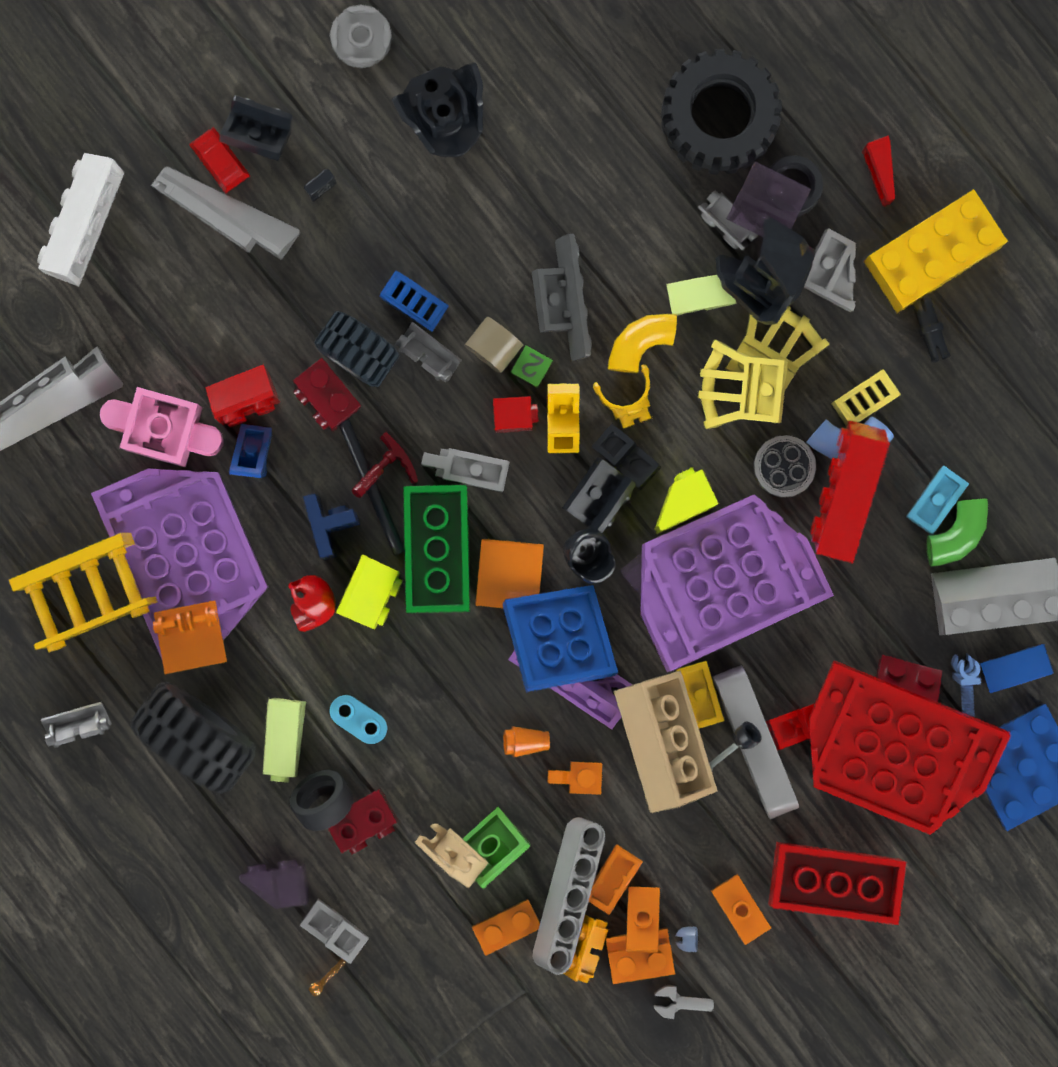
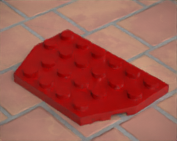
[809,660,1011,835]

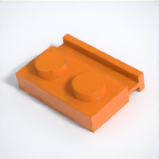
[606,928,675,984]

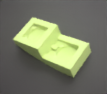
[666,275,737,315]

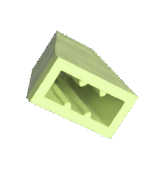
[263,698,306,782]

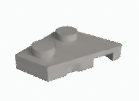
[804,228,856,312]

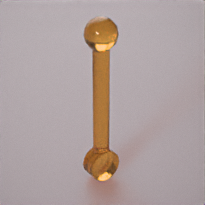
[309,952,360,996]

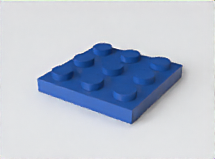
[502,585,618,692]
[985,704,1058,831]

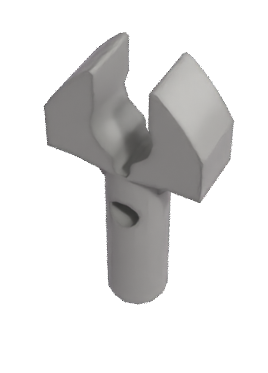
[653,985,714,1019]

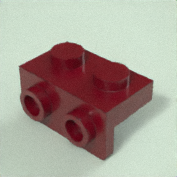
[292,358,361,432]
[876,655,942,702]

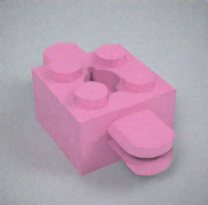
[100,387,224,468]

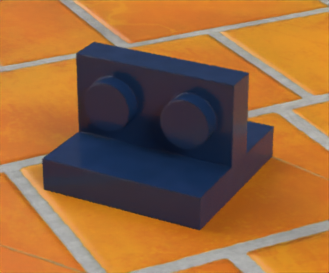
[303,493,360,561]

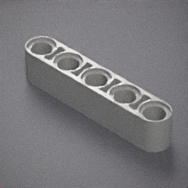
[712,665,799,819]
[533,818,605,975]

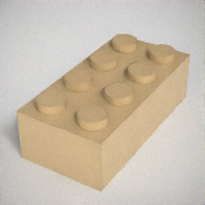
[614,670,717,813]

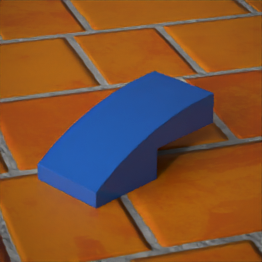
[980,643,1054,693]

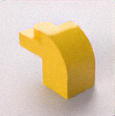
[547,383,579,453]

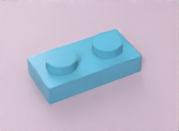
[906,466,969,535]

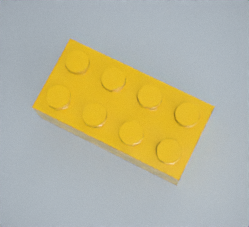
[864,189,1008,313]

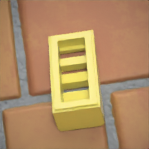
[831,369,901,426]

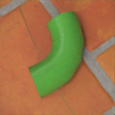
[927,499,988,566]

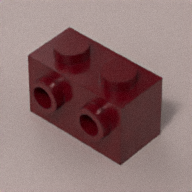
[328,788,399,855]

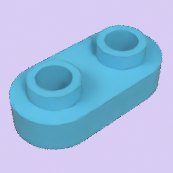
[330,695,388,744]

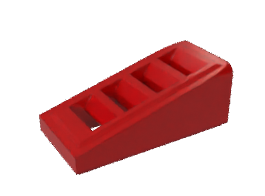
[862,136,895,207]

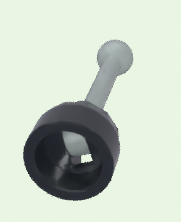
[709,721,762,771]

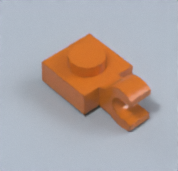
[547,761,602,795]

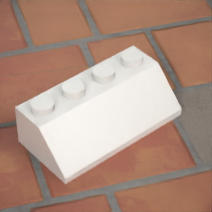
[37,153,124,286]

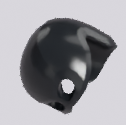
[563,528,616,584]

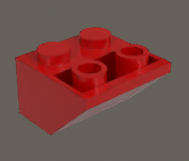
[205,364,280,427]

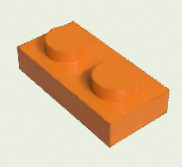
[472,899,540,956]

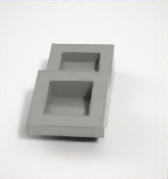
[300,898,369,964]

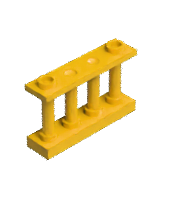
[9,533,158,653]

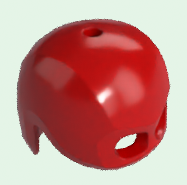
[288,575,336,632]

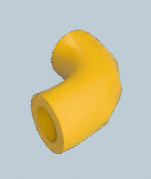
[608,314,677,373]

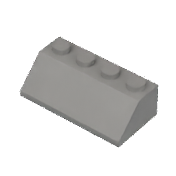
[931,558,1058,635]

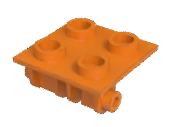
[153,600,227,674]

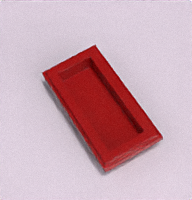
[189,126,250,194]

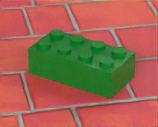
[404,485,470,613]

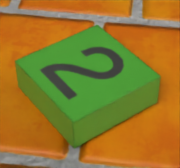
[511,345,553,388]

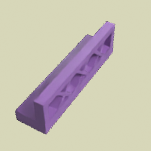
[508,650,632,729]

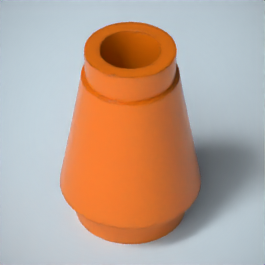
[503,726,550,758]

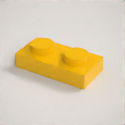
[676,661,724,729]

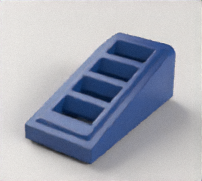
[379,270,449,332]

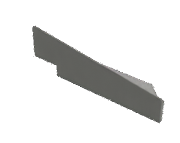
[151,167,300,260]
[0,346,123,451]

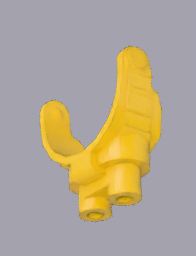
[593,364,651,429]

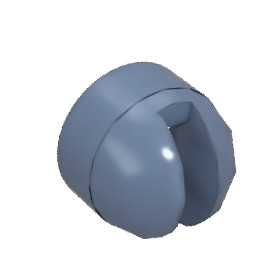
[675,926,698,952]

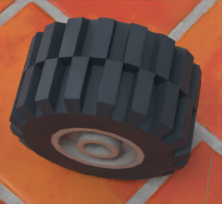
[314,311,400,387]

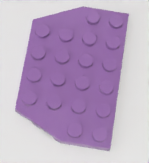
[91,468,268,659]
[641,494,834,672]

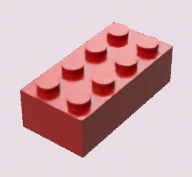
[810,420,890,563]
[768,841,906,925]

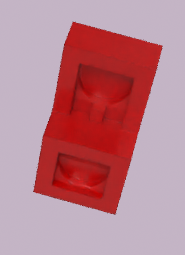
[765,703,815,750]

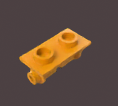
[563,914,609,983]

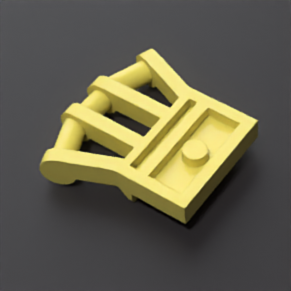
[725,306,830,390]
[698,340,788,429]

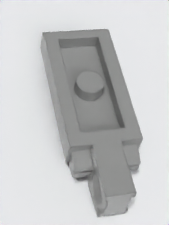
[421,448,510,492]

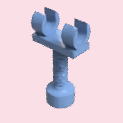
[951,654,981,717]

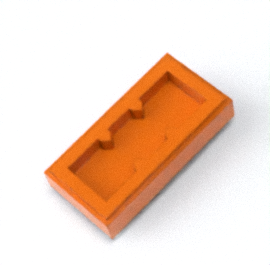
[588,844,643,915]
[711,874,771,945]
[626,886,660,953]

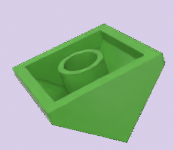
[462,807,531,888]

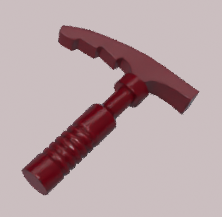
[351,432,418,498]

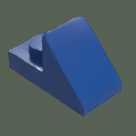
[230,424,272,478]

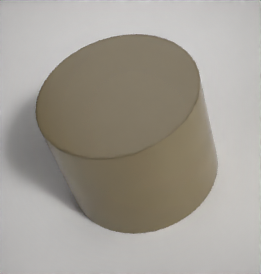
[464,317,523,374]

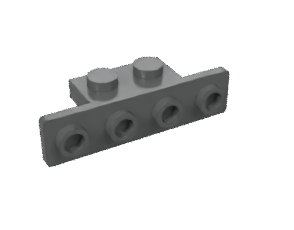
[532,234,592,361]

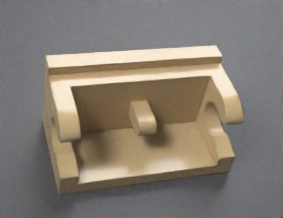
[415,824,488,888]

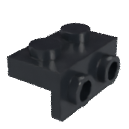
[220,96,292,161]
[562,457,636,533]

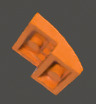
[476,539,544,608]

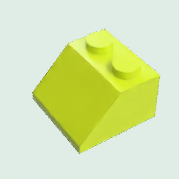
[655,468,718,534]
[336,555,403,629]

